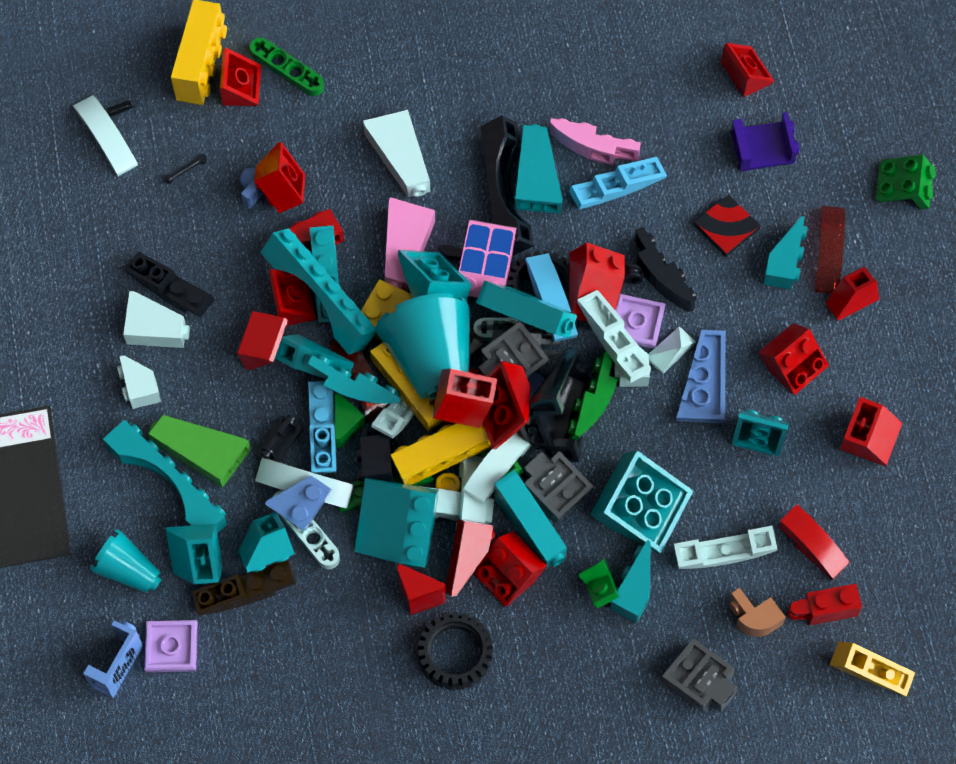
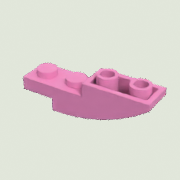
[550,118,641,165]

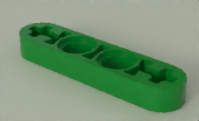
[250,38,324,96]

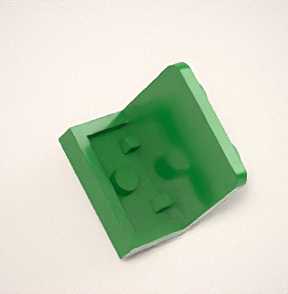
[875,154,936,210]

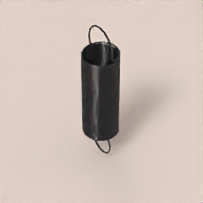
[106,99,138,117]

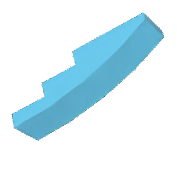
[569,157,667,210]
[525,253,578,343]

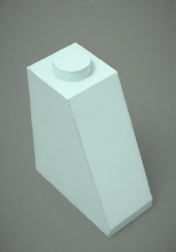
[123,291,190,348]

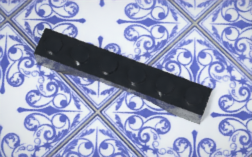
[481,116,534,256]

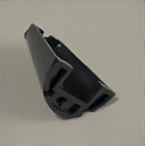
[520,347,589,462]

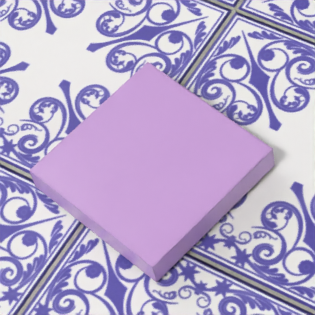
[615,294,665,349]
[144,620,198,672]

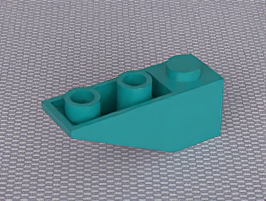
[763,216,808,290]
[275,334,354,379]
[610,539,651,624]

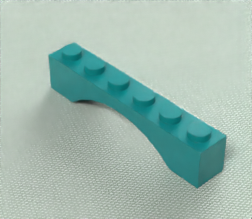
[260,228,376,355]
[103,419,227,534]

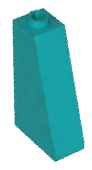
[515,124,562,214]
[476,280,577,338]
[494,470,567,569]

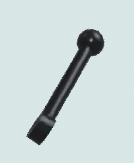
[165,154,207,184]

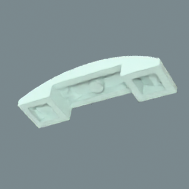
[73,95,138,176]
[371,395,414,438]
[463,430,532,504]
[456,456,487,526]
[255,458,354,508]
[674,526,777,569]

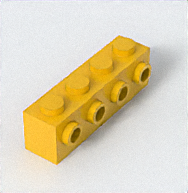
[370,343,444,432]
[391,423,491,485]

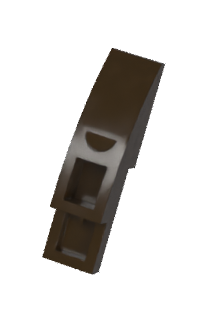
[191,559,296,616]

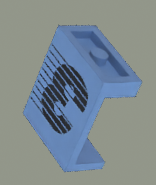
[83,621,143,698]

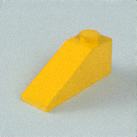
[830,641,915,696]

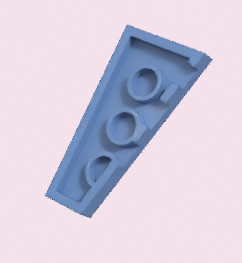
[676,330,726,423]

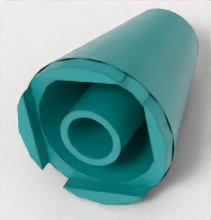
[89,529,162,593]

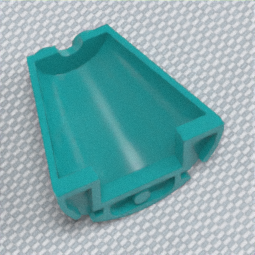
[375,293,470,399]

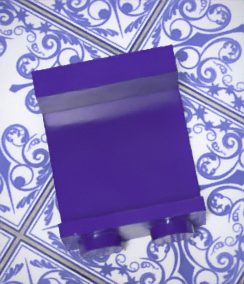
[731,112,799,171]

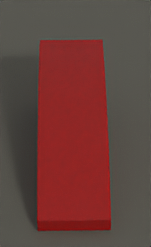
[778,504,849,580]

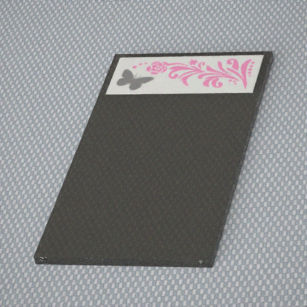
[0,405,71,568]

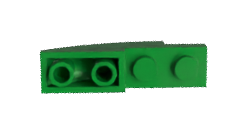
[566,351,618,440]

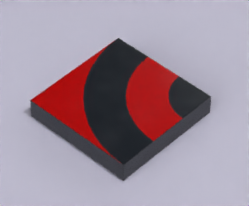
[694,194,761,257]

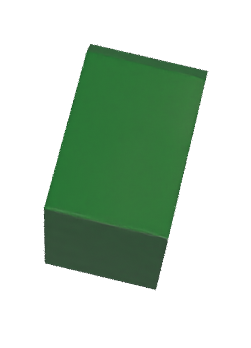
[335,394,365,448]

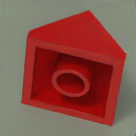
[721,43,774,97]
[220,48,261,106]
[269,269,316,326]
[237,311,288,370]
[397,564,446,615]

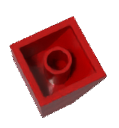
[254,142,306,213]

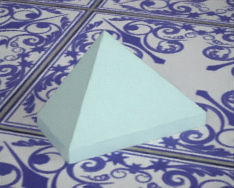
[648,327,696,374]

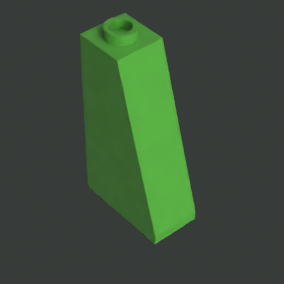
[149,415,251,488]

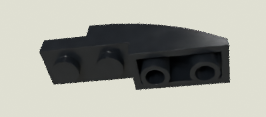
[634,226,697,312]
[124,252,215,318]

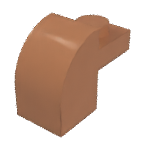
[729,588,786,637]

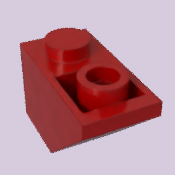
[825,267,879,321]

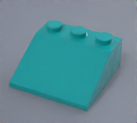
[590,450,693,553]
[354,478,439,568]

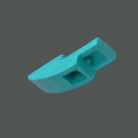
[310,225,339,323]
[307,354,401,404]

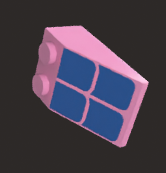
[459,220,516,298]

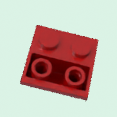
[758,323,829,395]
[432,369,497,428]
[840,397,902,467]
[473,531,547,607]

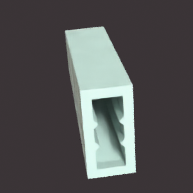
[363,110,430,197]

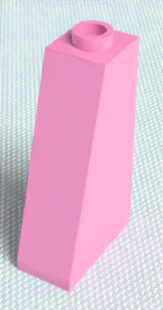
[385,197,435,292]

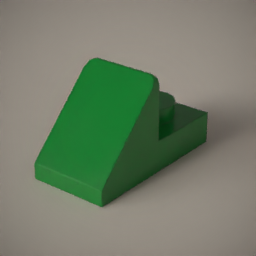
[578,558,619,609]

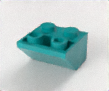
[238,512,295,572]
[166,524,223,584]

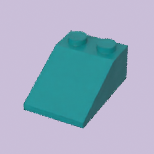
[397,250,472,301]
[732,410,789,457]

